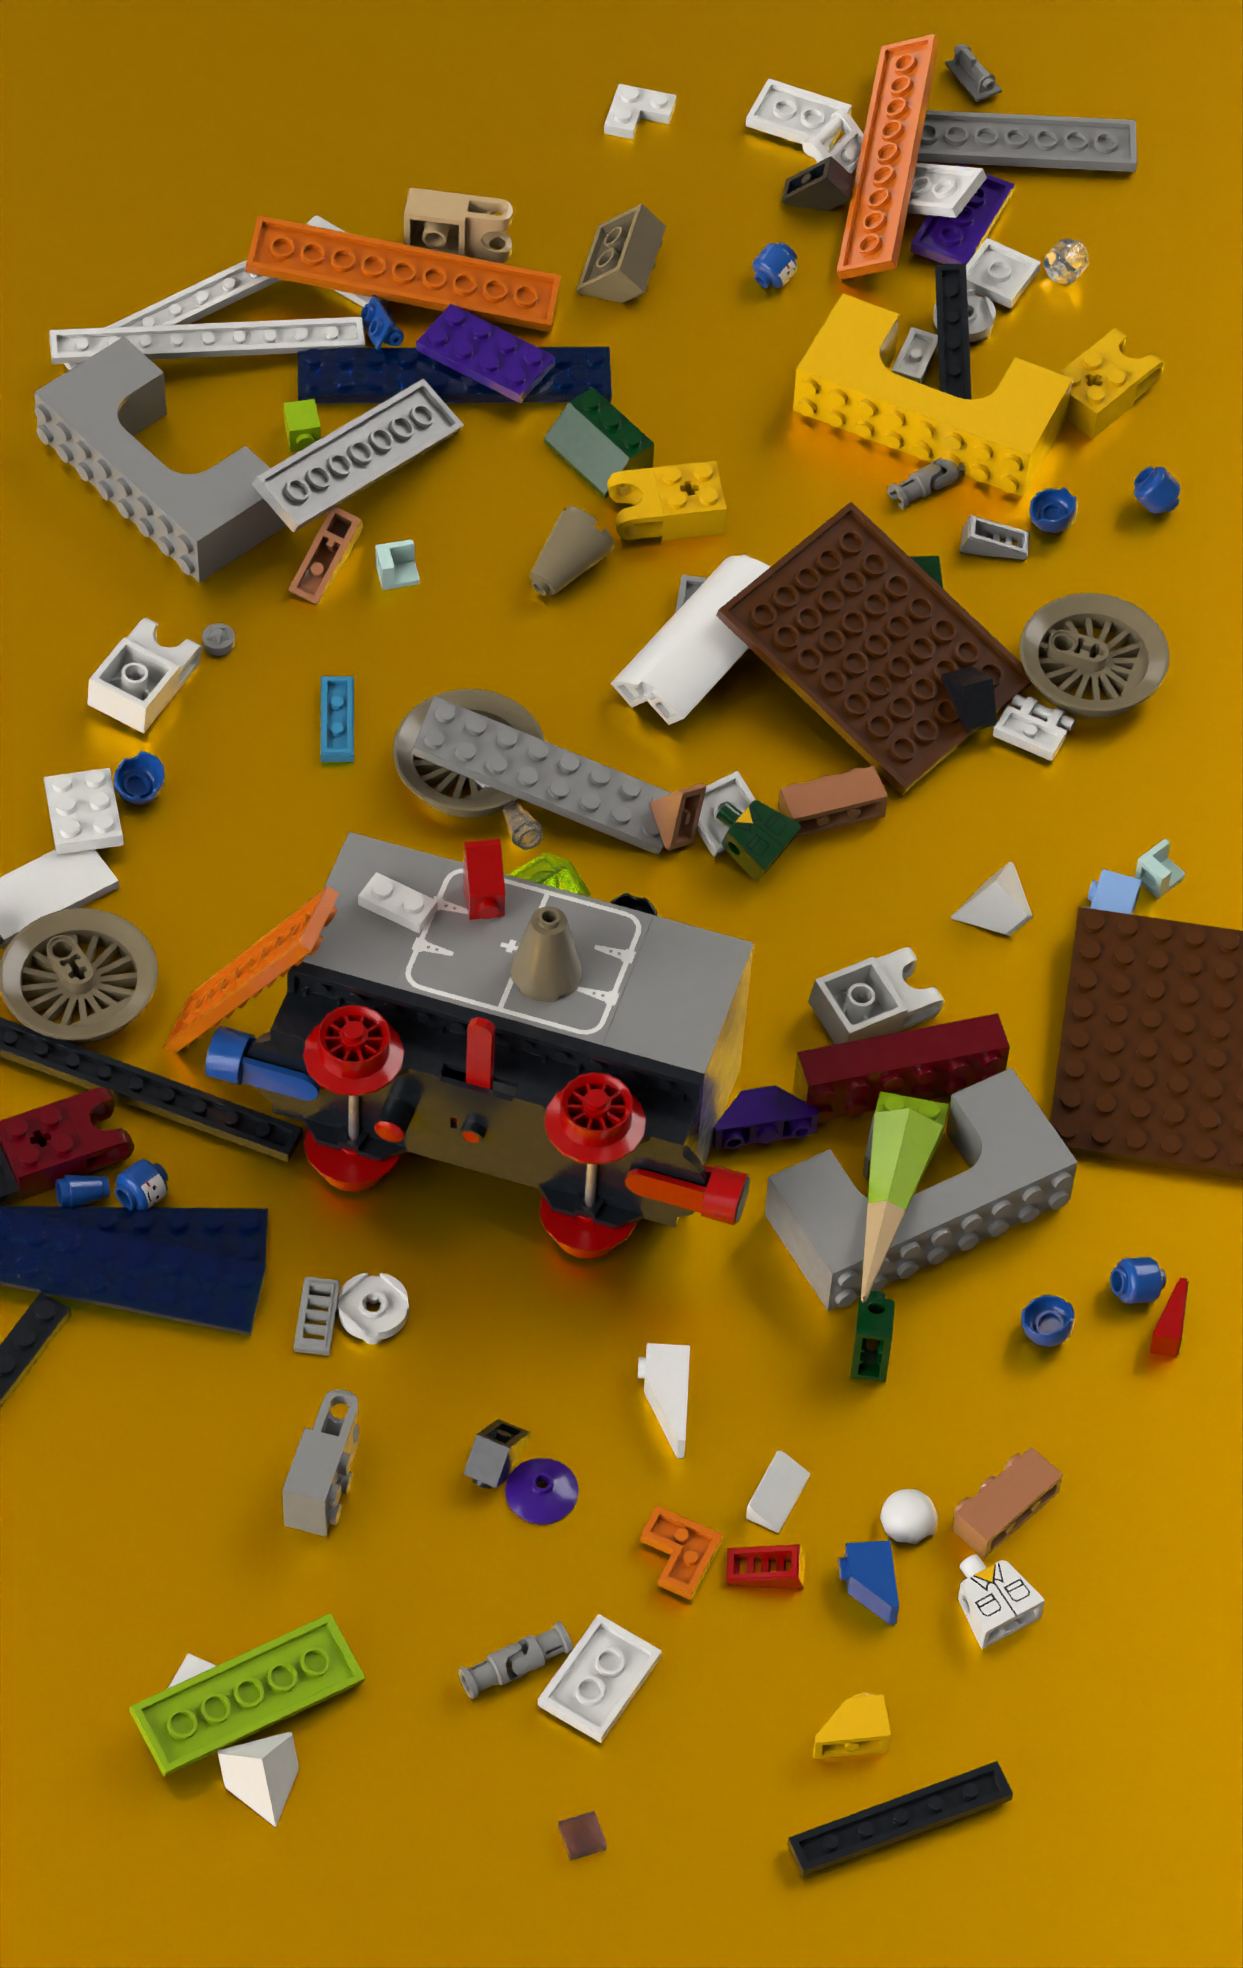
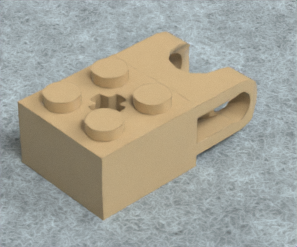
[404,187,513,263]

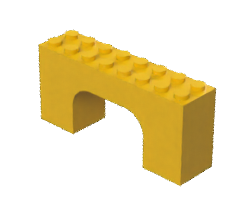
[793,293,1073,497]

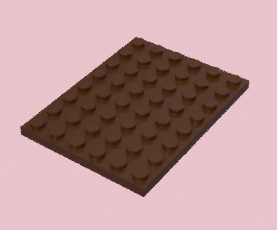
[716,502,1032,795]
[1050,907,1243,1180]

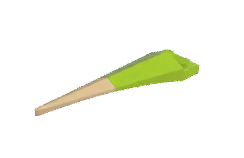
[861,1091,949,1303]

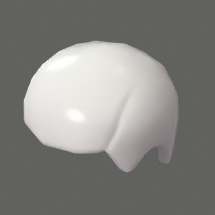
[880,1489,938,1544]

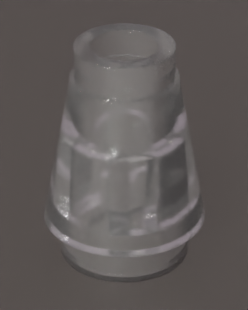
[503,802,543,850]

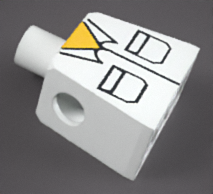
[958,1554,1045,1649]

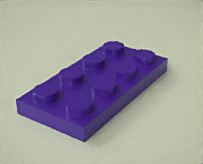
[910,164,1015,265]
[416,304,555,403]

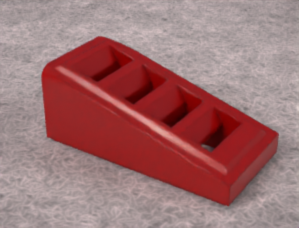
[1150,1277,1189,1357]
[726,1544,805,1589]

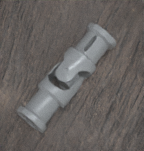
[887,457,966,510]
[458,1621,573,1699]

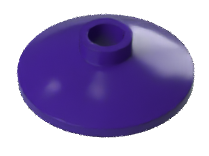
[505,1458,579,1525]

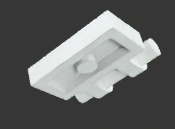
[993,694,1076,761]

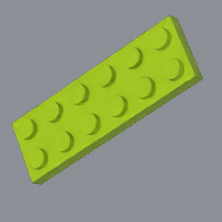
[129,1613,365,1777]

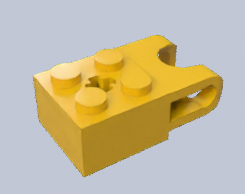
[1059,328,1164,438]
[607,461,727,541]

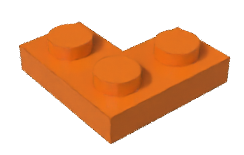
[640,1505,723,1600]

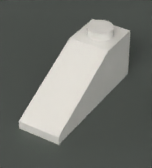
[638,1343,690,1458]

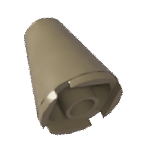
[530,506,615,595]
[510,906,582,1002]

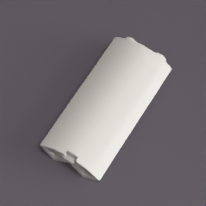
[610,555,770,725]

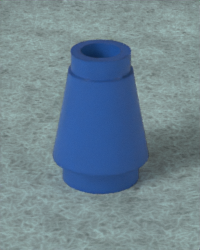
[55,1175,110,1210]

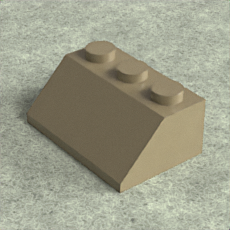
[576,204,666,303]

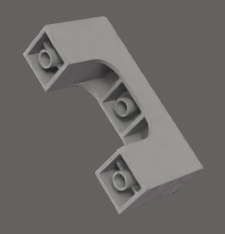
[34,337,287,583]
[765,1068,1078,1311]

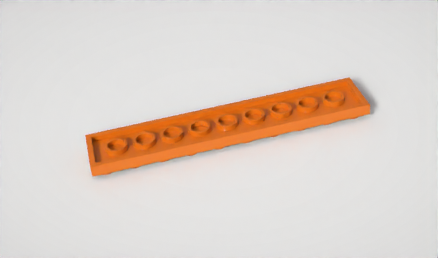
[836,34,940,280]
[245,215,561,332]
[163,886,340,1053]

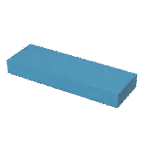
[321,676,354,762]

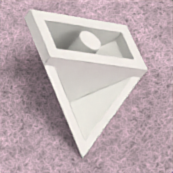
[950,862,1033,936]
[217,1731,299,1827]

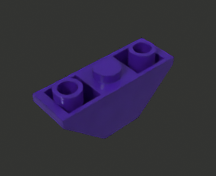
[713,1085,819,1149]

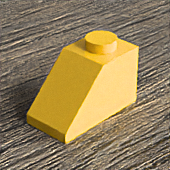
[813,1692,891,1759]

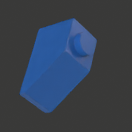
[838,1540,899,1624]

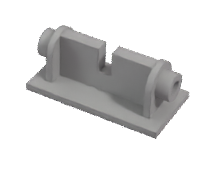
[945,44,1002,102]

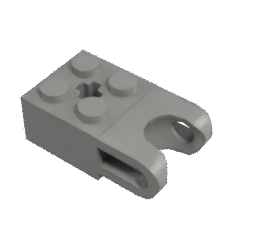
[282,1389,359,1537]

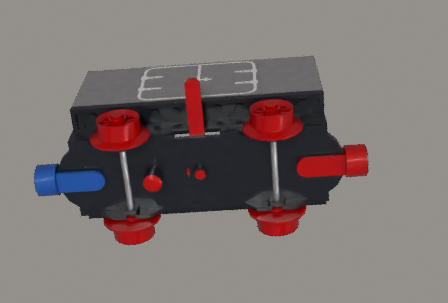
[205,832,754,1259]

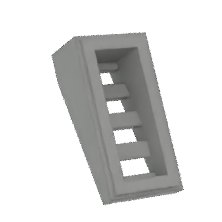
[960,515,1030,560]
[294,1277,340,1356]

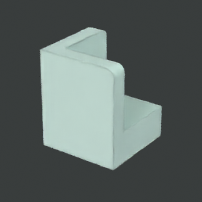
[375,539,420,590]
[1134,839,1185,899]

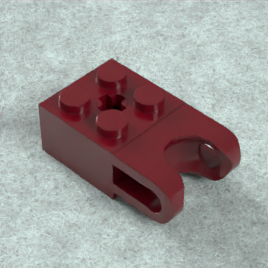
[0,1087,135,1200]

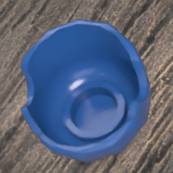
[1029,488,1078,534]
[114,751,165,805]
[1021,1295,1075,1347]

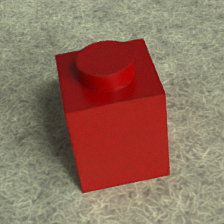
[463,839,506,920]

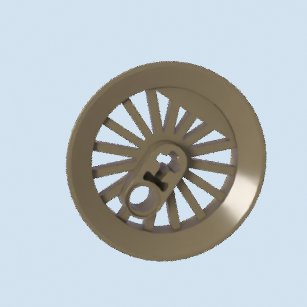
[1019,593,1169,718]
[393,689,545,818]
[0,908,158,1044]

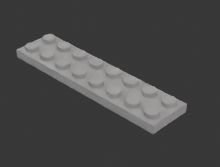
[917,110,1137,172]
[251,378,464,533]
[411,696,671,855]

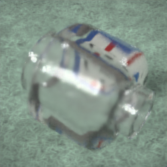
[1043,239,1089,285]

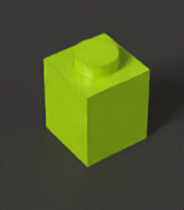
[283,399,321,452]

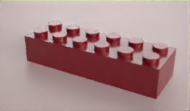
[793,1013,1010,1123]

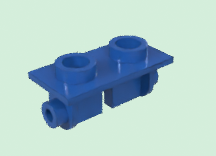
[360,295,404,350]

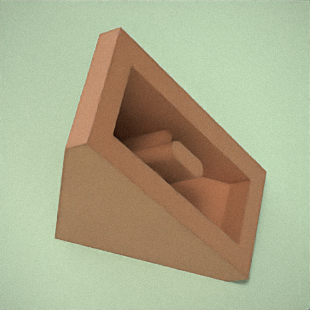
[649,783,707,851]

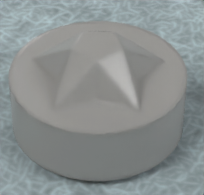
[202,623,235,656]

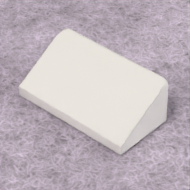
[746,1450,811,1533]

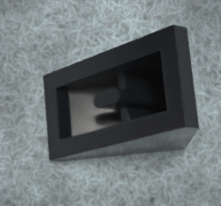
[941,666,997,733]

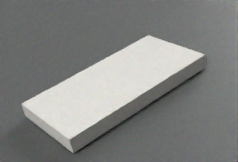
[0,849,119,948]

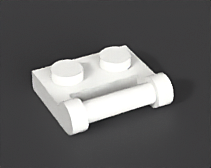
[802,108,864,174]

